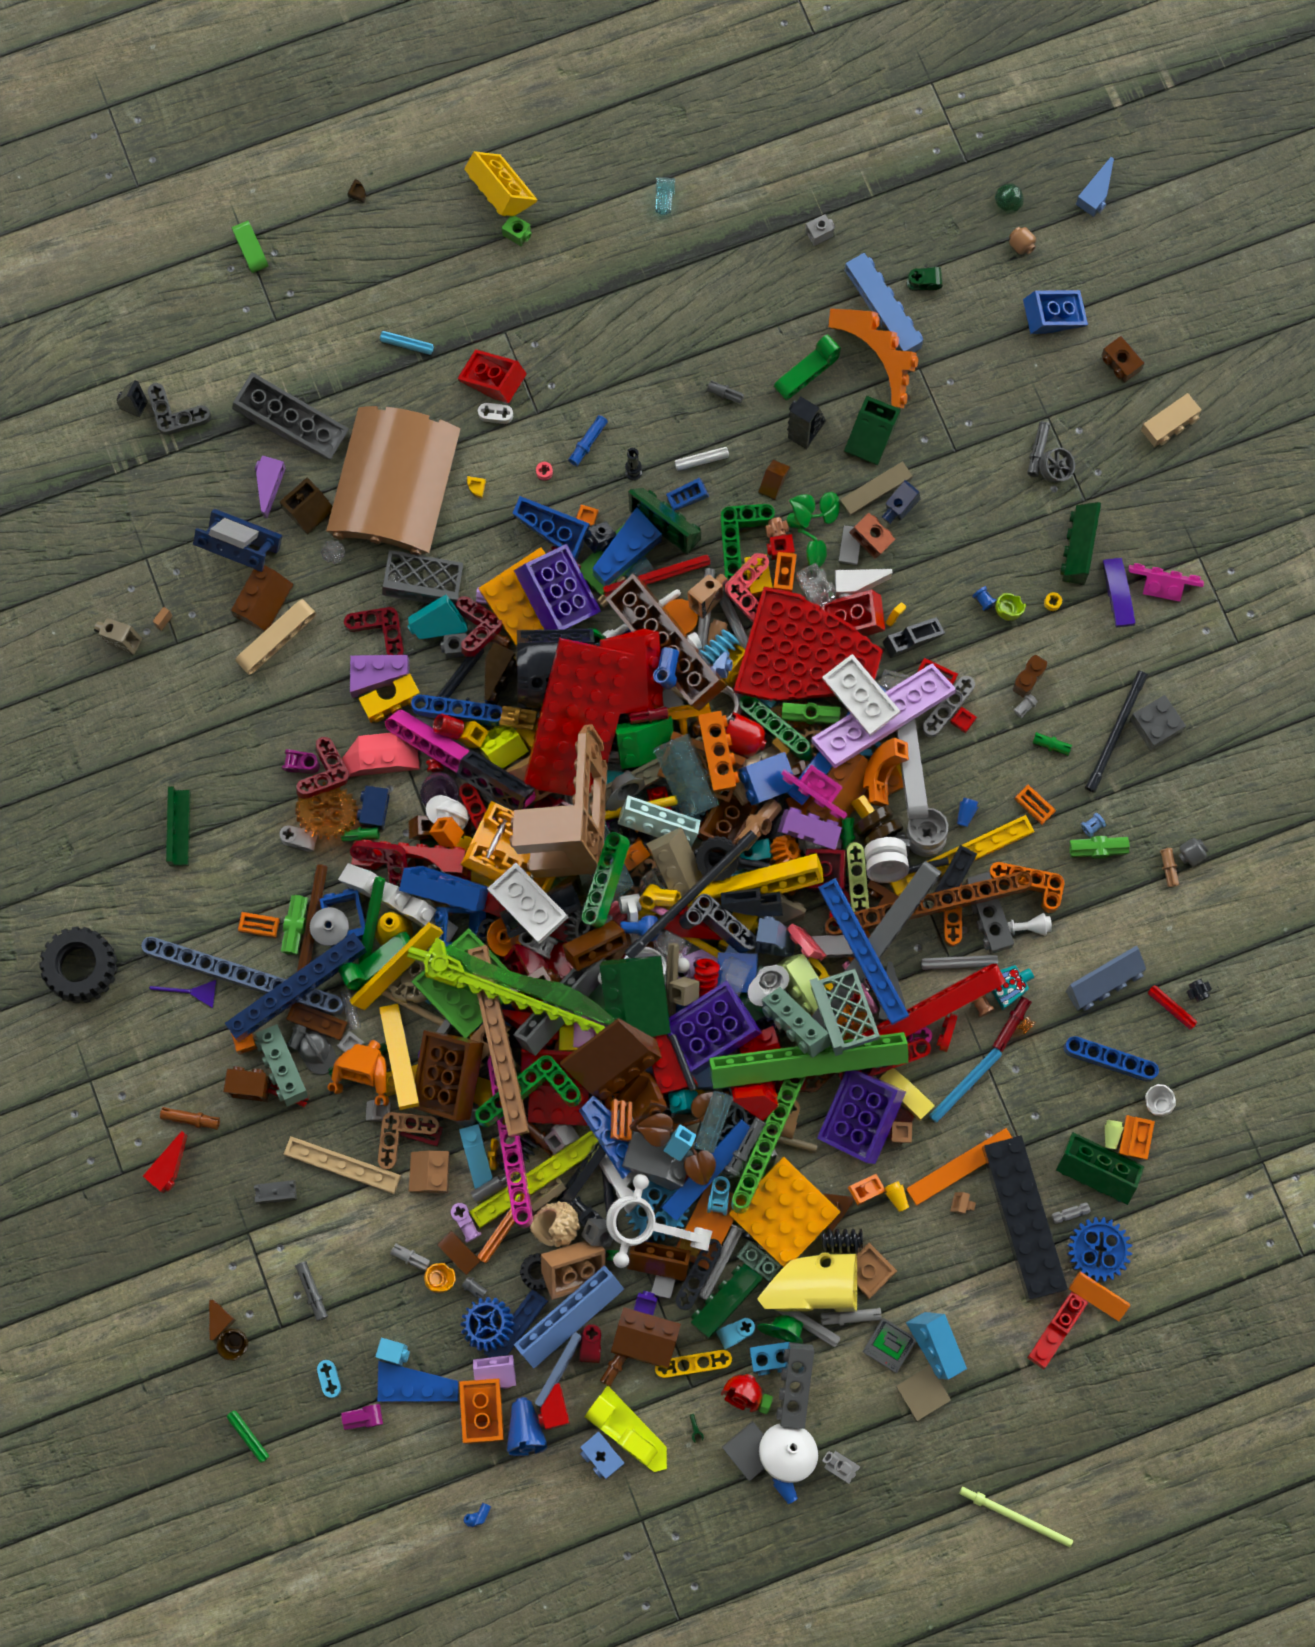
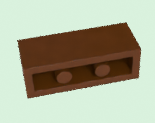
[563,920,628,971]
[627,1241,691,1281]

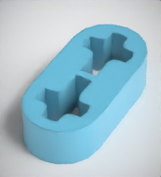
[317,1360,341,1398]

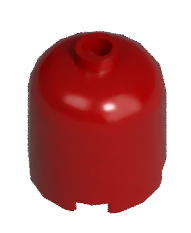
[720,712,767,758]

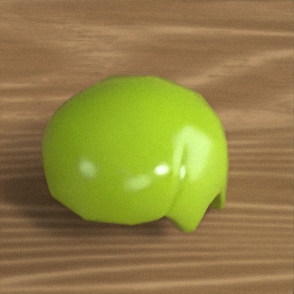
[995,593,1026,621]

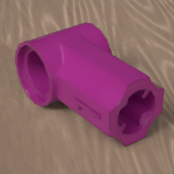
[341,1404,383,1430]

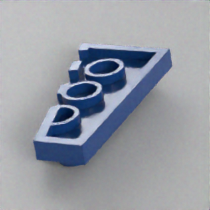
[378,1361,458,1402]

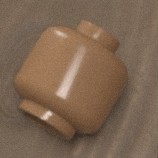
[1009,227,1036,255]

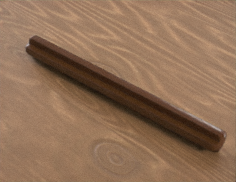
[297,864,328,972]

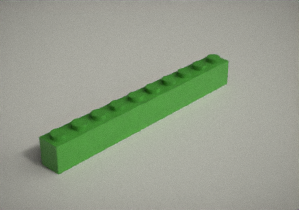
[709,1032,908,1089]

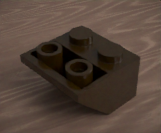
[280,477,333,535]

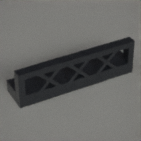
[456,750,535,811]
[500,882,582,939]

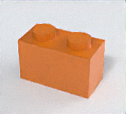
[773,552,797,592]

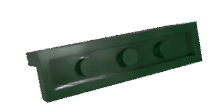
[166,786,191,866]

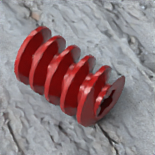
[694,958,720,998]

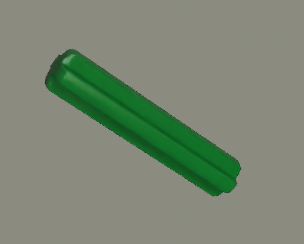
[227,1411,269,1463]

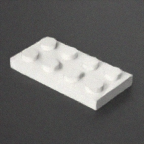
[822,654,901,736]
[487,863,569,944]

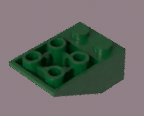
[844,395,901,466]

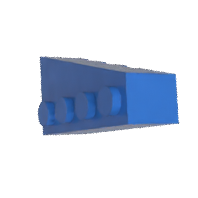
[399,866,489,913]

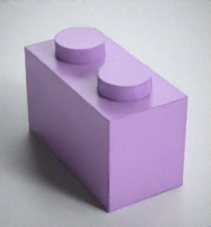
[473,1355,516,1389]

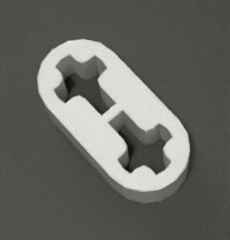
[478,403,513,424]

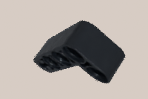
[679,894,757,953]

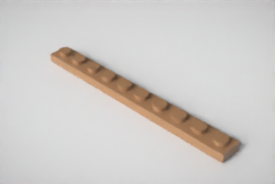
[468,945,529,1138]

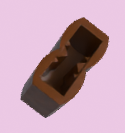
[1013,655,1047,698]

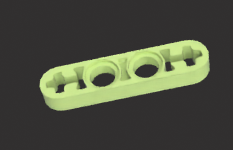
[846,842,869,912]

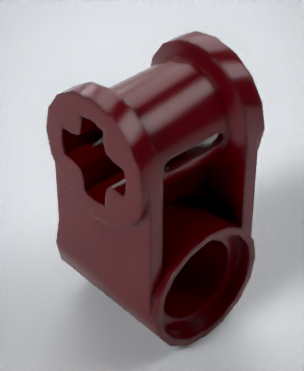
[580,1324,601,1364]

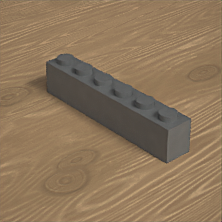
[513,958,606,1056]

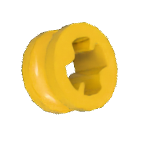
[1044,592,1062,611]

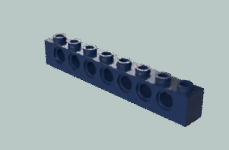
[225,932,367,1042]

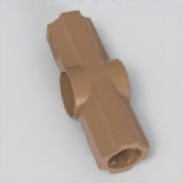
[735,799,782,851]

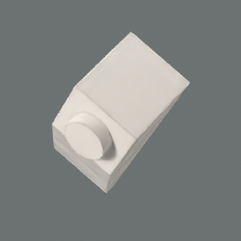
[835,569,892,598]

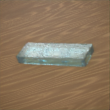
[694,1091,734,1153]

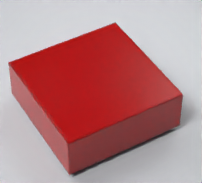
[950,706,977,734]

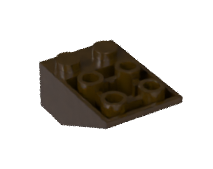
[485,642,517,705]

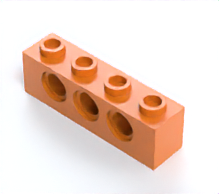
[698,711,740,793]

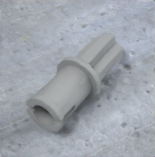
[390,1243,430,1271]

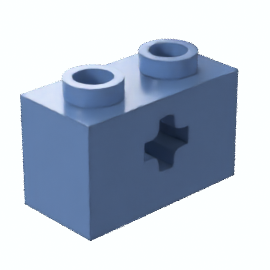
[580,1432,625,1479]

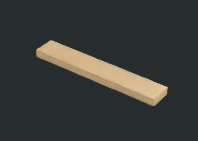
[283,1136,401,1194]

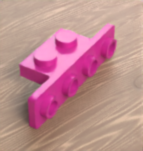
[1128,563,1204,602]
[781,765,847,819]

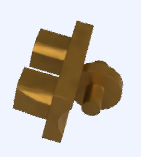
[499,706,537,731]

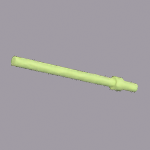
[959,1486,1073,1548]

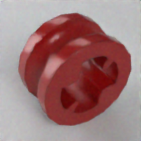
[426,759,444,773]

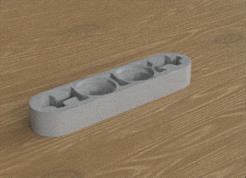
[923,676,975,737]

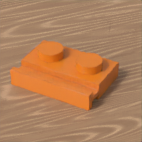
[1118,1115,1155,1160]

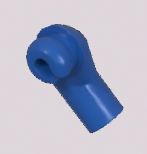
[463,1502,491,1527]

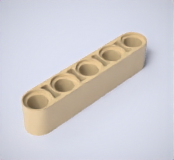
[235,599,316,675]

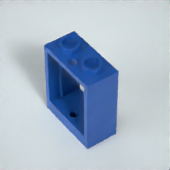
[320,889,366,947]
[434,907,486,947]

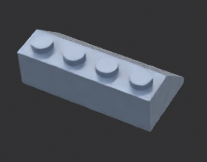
[1065,946,1146,1011]

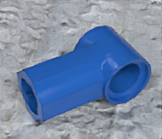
[653,647,679,689]

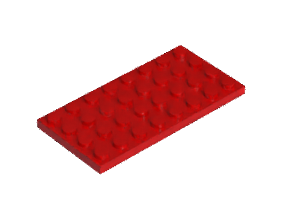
[524,638,635,796]

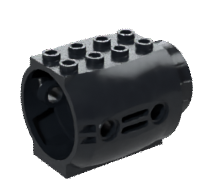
[517,629,600,710]

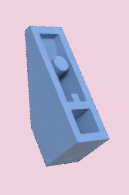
[1076,157,1114,217]

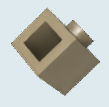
[669,977,699,1006]

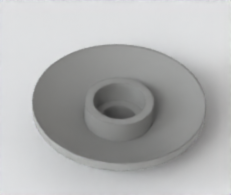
[310,907,349,946]

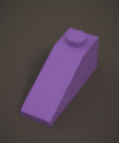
[255,455,286,518]

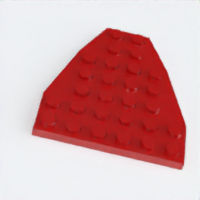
[734,586,883,701]

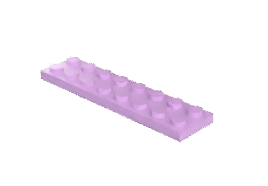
[811,664,956,768]

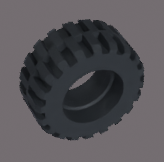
[39,926,118,1004]

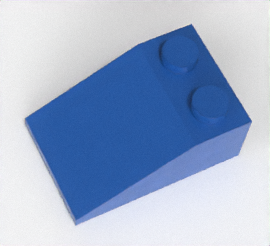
[1023,290,1088,334]

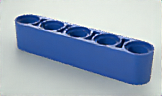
[411,695,502,727]
[1064,1036,1159,1082]

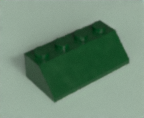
[1060,502,1101,585]
[1056,1132,1144,1205]
[691,1263,763,1340]

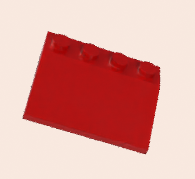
[600,629,664,714]

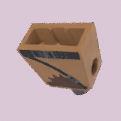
[688,574,728,619]

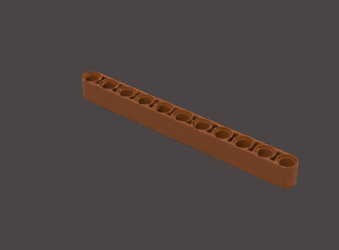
[825,871,1032,936]

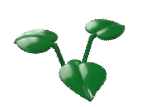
[787,492,840,573]

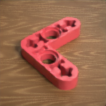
[724,553,769,622]

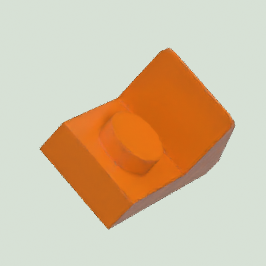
[848,1174,886,1206]

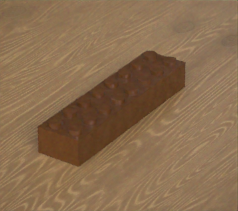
[606,574,728,711]

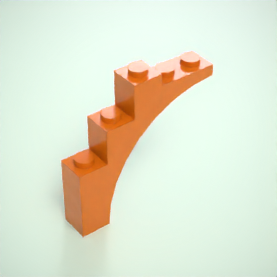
[828,309,918,409]

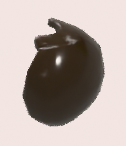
[216,1329,248,1361]

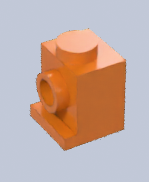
[231,1033,258,1055]

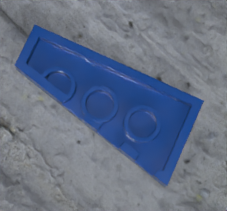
[579,1095,631,1179]

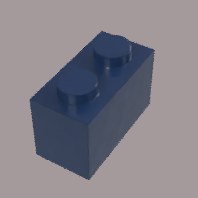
[357,785,390,830]

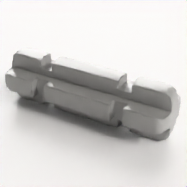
[1052,1203,1091,1224]

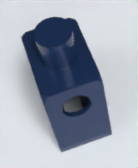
[882,480,921,524]

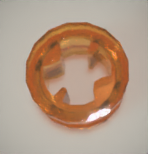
[1017,1016,1036,1035]

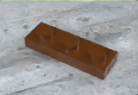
[286,1002,348,1041]

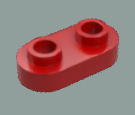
[937,1013,958,1052]

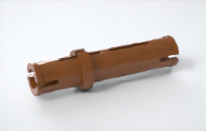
[160,1107,220,1130]

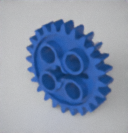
[1067,1217,1133,1282]

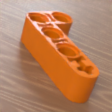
[989,862,1064,913]

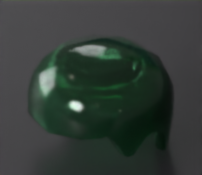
[995,183,1024,212]

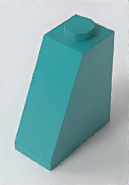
[407,594,467,639]

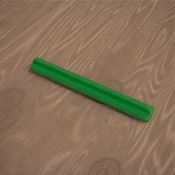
[358,876,386,964]

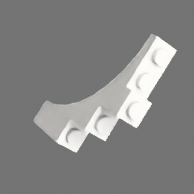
[338,863,458,941]

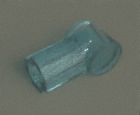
[655,177,675,215]

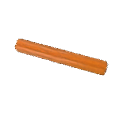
[478,1194,525,1263]

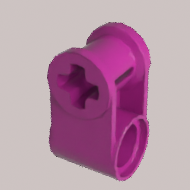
[282,749,320,774]

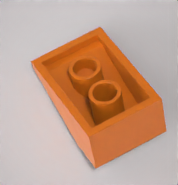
[459,1378,504,1444]

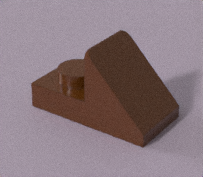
[867,880,899,906]

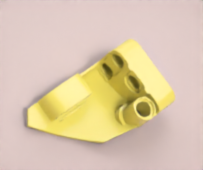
[757,1253,857,1312]

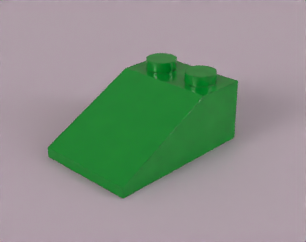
[616,716,676,769]

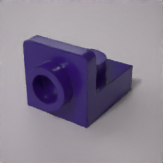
[634,1291,658,1316]

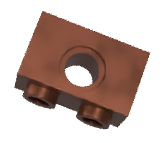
[849,513,895,559]

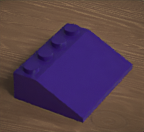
[514,544,601,630]
[668,980,761,1075]
[817,1070,906,1164]

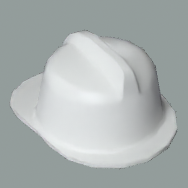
[426,795,469,829]
[748,965,789,1006]

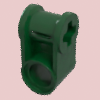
[906,267,943,291]

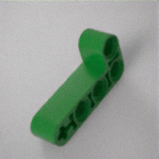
[773,334,841,400]
[338,932,411,992]

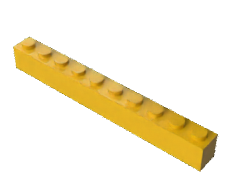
[638,853,823,920]

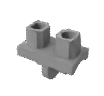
[823,1451,860,1484]

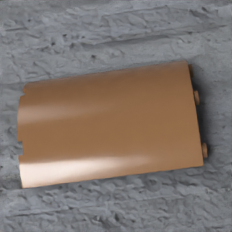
[326,406,460,555]

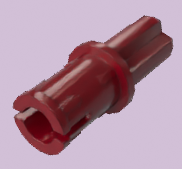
[629,707,668,724]

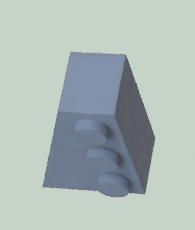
[755,916,795,957]

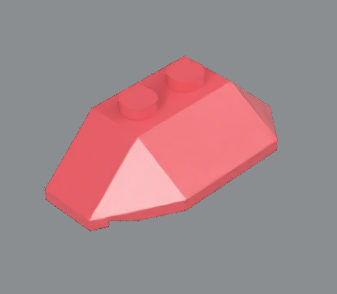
[342,733,420,777]

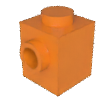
[429,817,464,847]

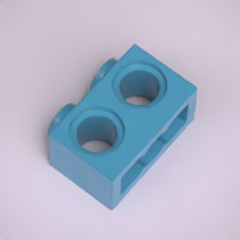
[750,1342,793,1376]

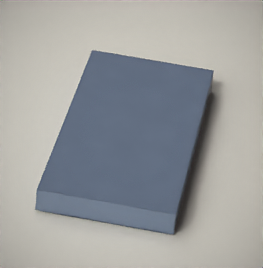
[535,1332,582,1407]

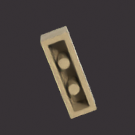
[1141,393,1201,447]

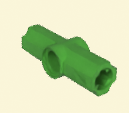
[782,703,840,724]
[1069,836,1130,859]
[281,895,308,955]

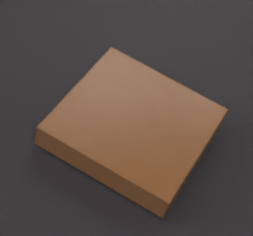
[857,1243,897,1299]

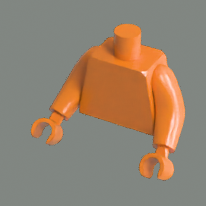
[328,1040,389,1106]

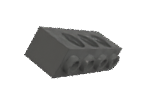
[965,872,1014,954]
[776,1343,814,1429]

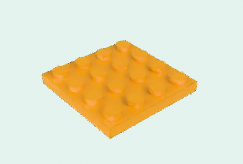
[478,547,546,647]
[728,1156,840,1267]

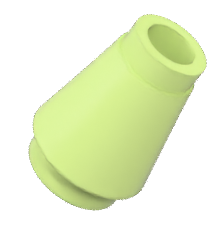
[1104,1120,1124,1149]

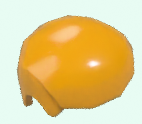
[424,1263,456,1293]

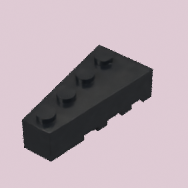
[787,396,827,450]

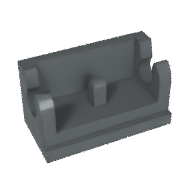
[254,1180,297,1205]

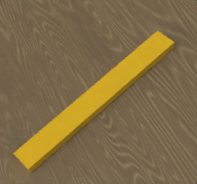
[889,815,1035,896]

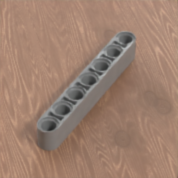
[896,719,928,819]

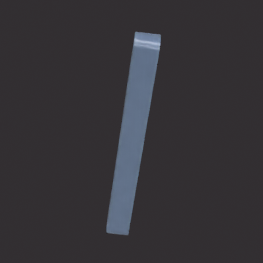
[142,937,344,1016]

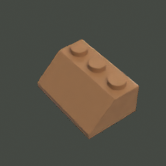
[541,1240,605,1300]

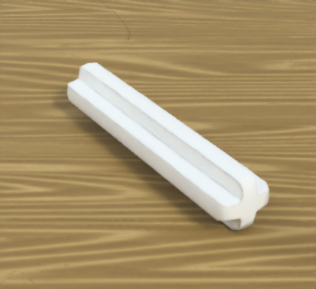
[675,447,729,471]

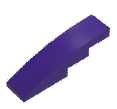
[1103,558,1136,628]

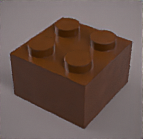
[223,1066,271,1102]

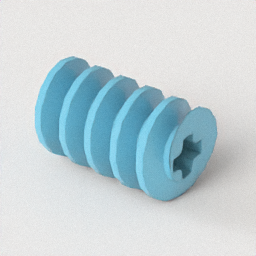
[700,629,741,665]

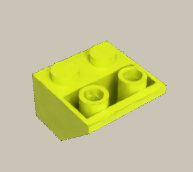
[478,726,529,769]

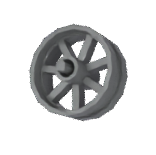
[1039,448,1075,483]

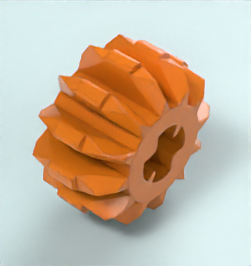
[770,835,802,864]

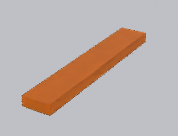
[906,1128,1012,1206]

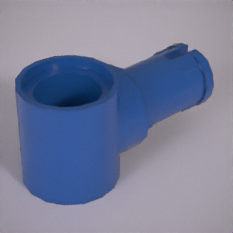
[620,915,659,941]

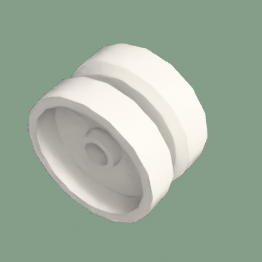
[864,837,909,883]

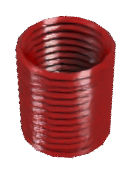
[433,713,464,740]

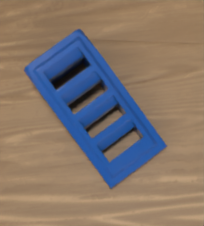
[666,478,709,511]

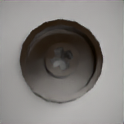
[854,805,904,847]

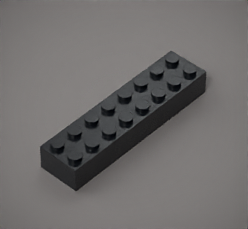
[982,1135,1068,1301]

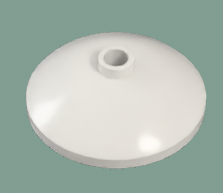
[759,1423,818,1483]

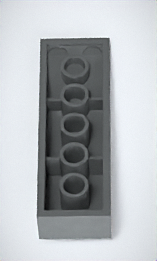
[232,372,349,460]

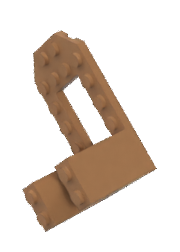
[510,724,607,878]

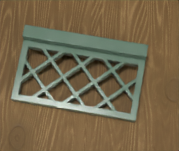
[810,969,880,1056]

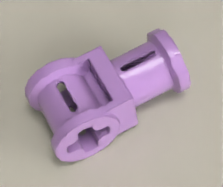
[451,1203,482,1243]

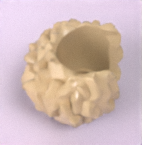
[530,1201,580,1247]

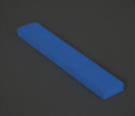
[661,1119,750,1221]

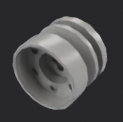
[906,808,948,857]

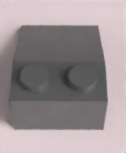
[622,1131,693,1191]

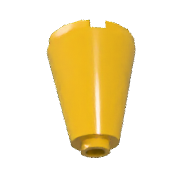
[375,912,413,946]

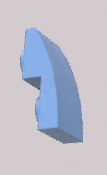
[712,652,733,678]

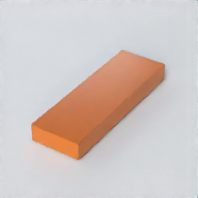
[1069,1272,1130,1321]

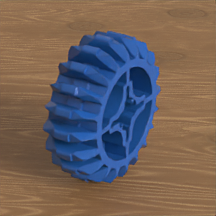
[461,1297,515,1352]

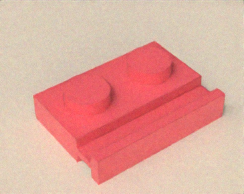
[787,924,827,961]

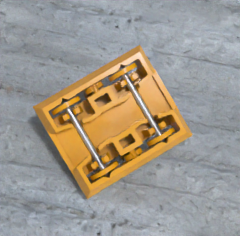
[460,801,555,893]

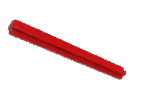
[603,555,711,597]

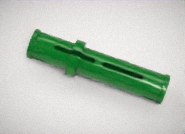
[840,817,855,876]

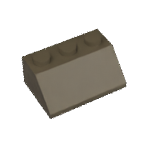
[647,827,703,897]

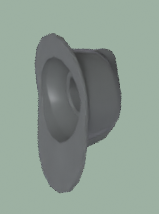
[606,771,645,811]
[298,1031,336,1075]

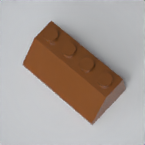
[806,754,869,830]

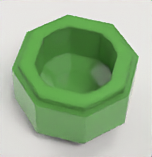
[758,1394,773,1414]

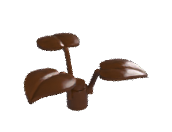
[637,1091,722,1185]

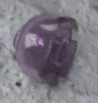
[420,772,459,806]

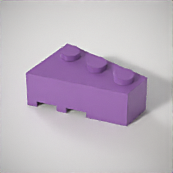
[350,655,410,698]
[778,807,842,850]

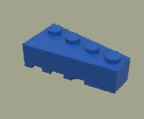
[513,496,590,562]
[593,507,662,587]

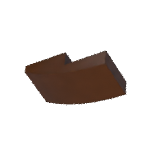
[437,1230,480,1275]

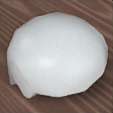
[1145,1084,1176,1117]

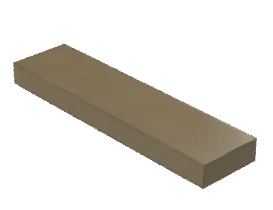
[840,461,913,516]

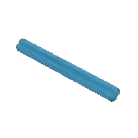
[929,1048,1002,1122]

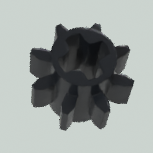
[1187,979,1212,1003]

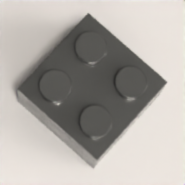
[1130,695,1186,751]

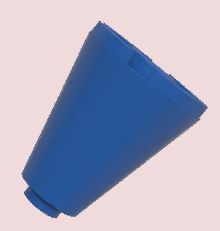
[507,1397,547,1456]

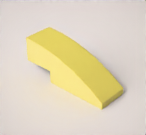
[879,1068,935,1121]

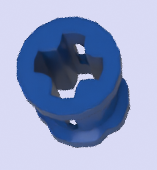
[972,586,997,611]

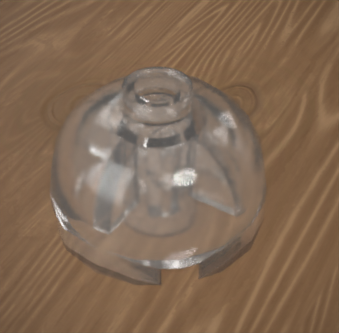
[653,929,693,961]

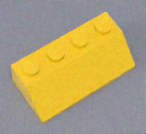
[464,151,537,216]

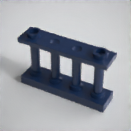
[193,509,282,572]

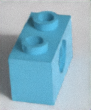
[376,1338,410,1366]

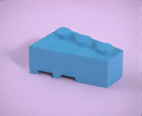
[906,1312,967,1380]

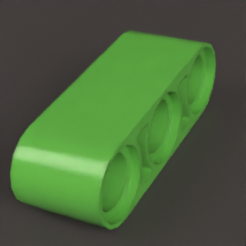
[231,220,269,273]

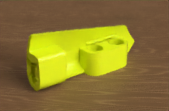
[584,1386,667,1472]

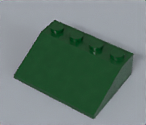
[628,488,702,555]
[599,955,671,1037]

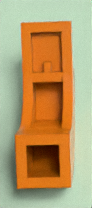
[863,738,909,807]

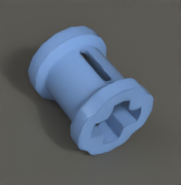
[1080,813,1106,838]

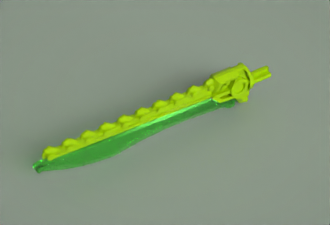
[407,938,615,1034]

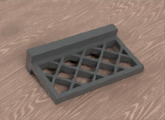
[382,550,463,607]

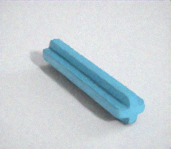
[380,331,434,355]

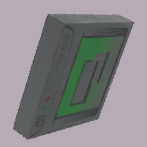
[862,1318,916,1373]

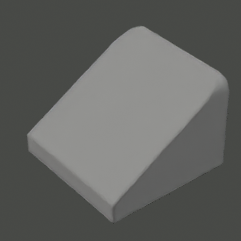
[366,1100,391,1122]

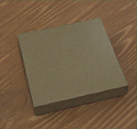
[896,1366,951,1421]

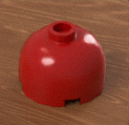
[721,1374,762,1412]

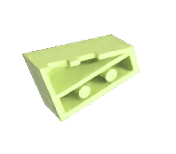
[776,953,826,1016]

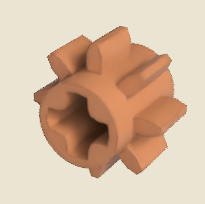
[765,517,789,537]

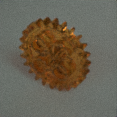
[295,782,358,840]

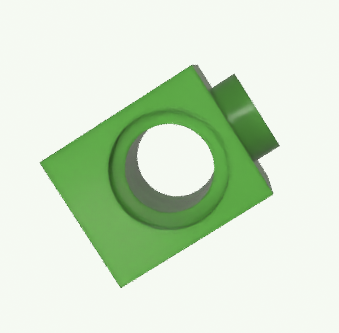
[502,216,532,246]

